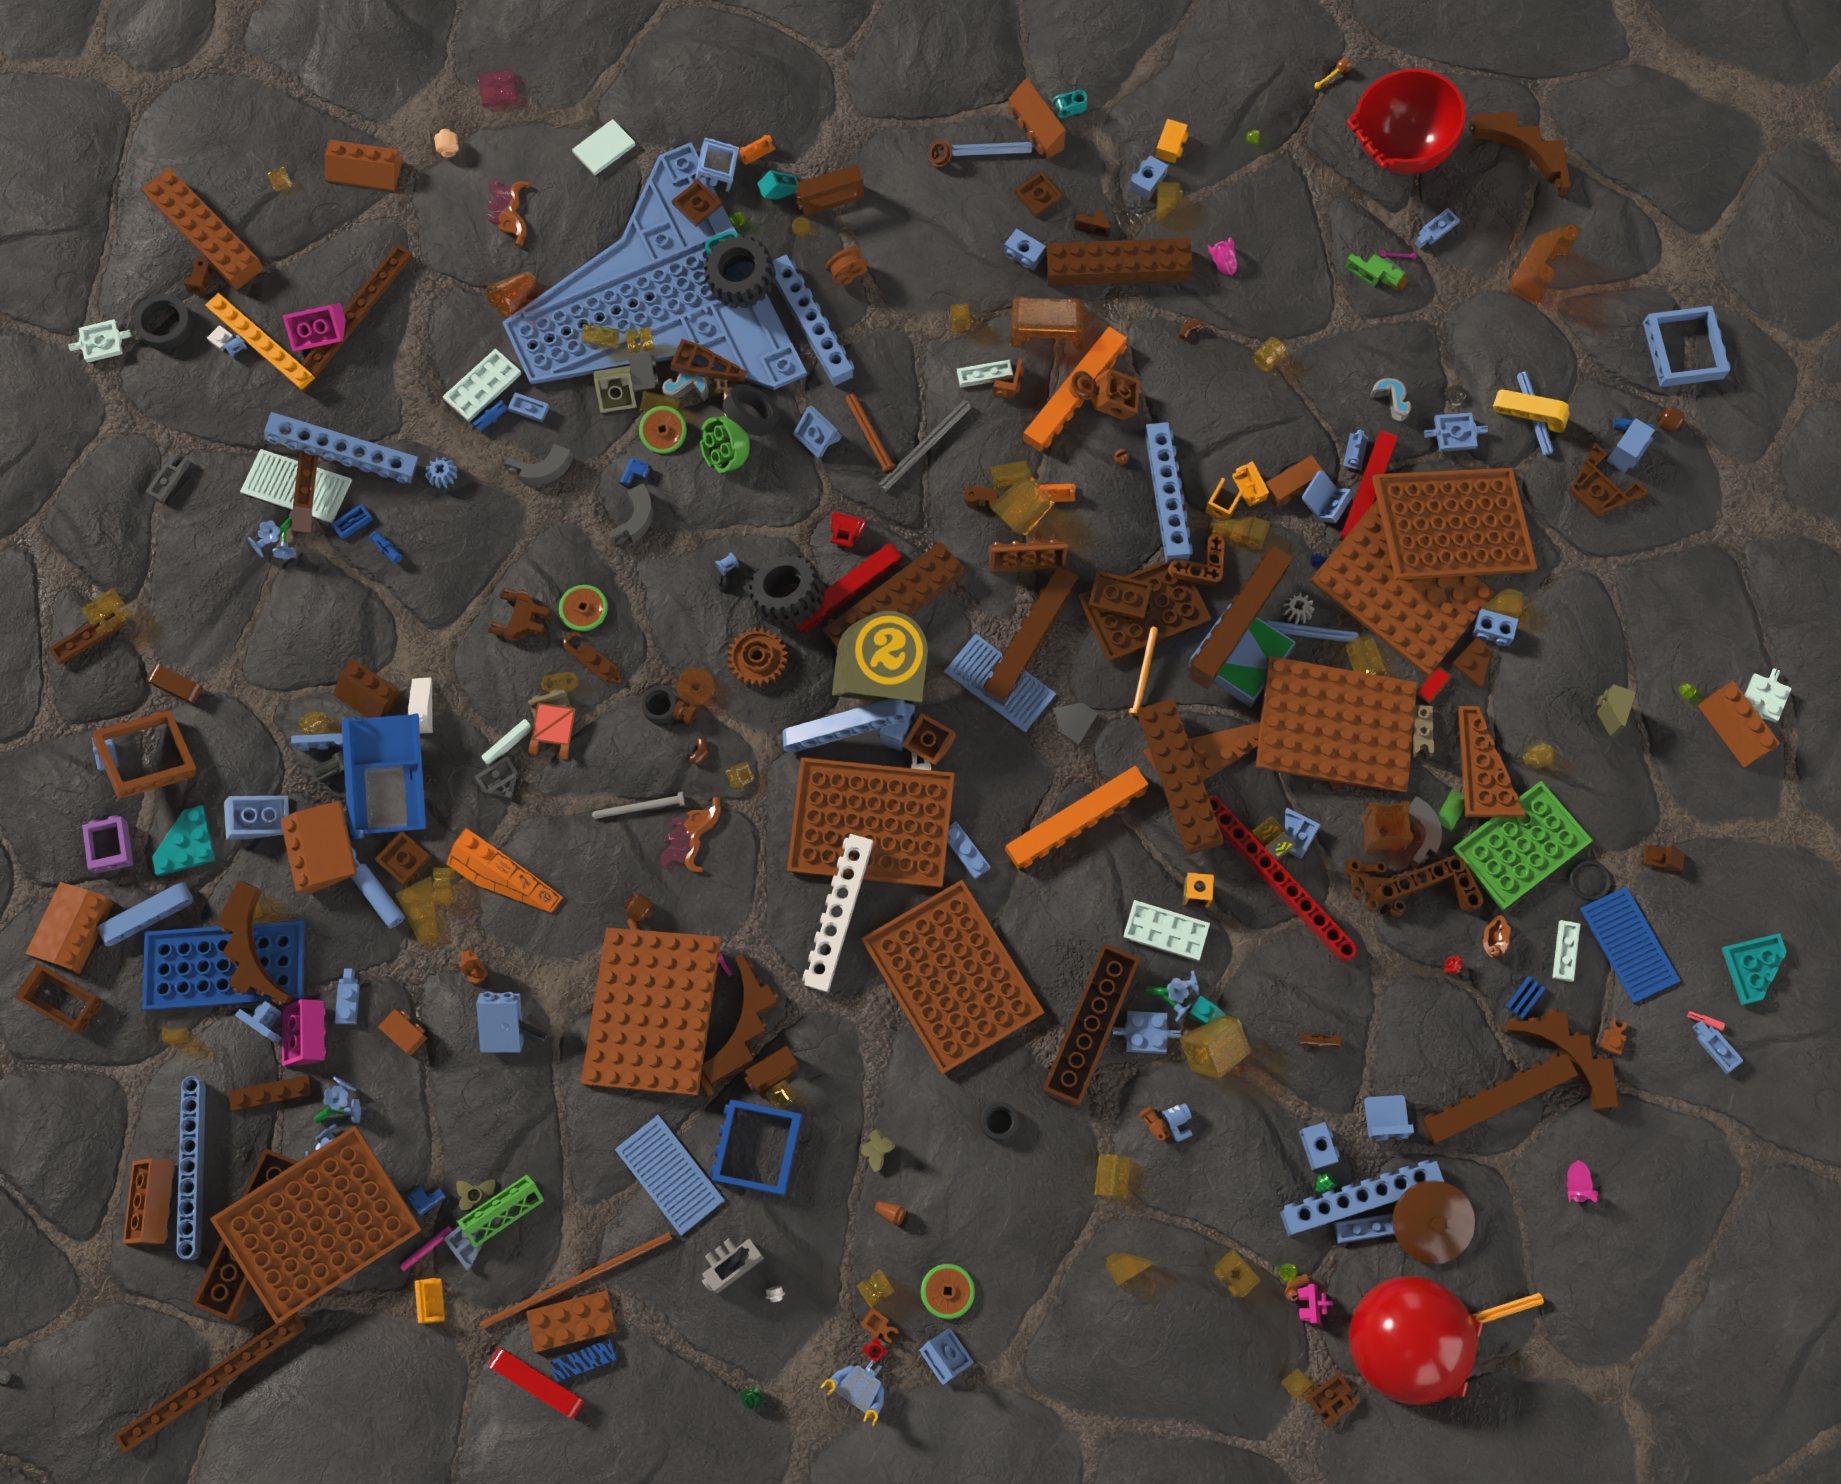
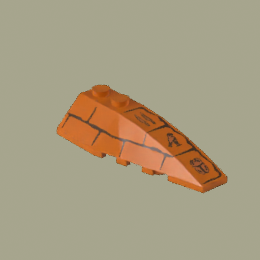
[446,828,563,913]

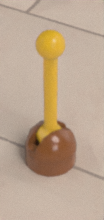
[1314,57,1352,89]

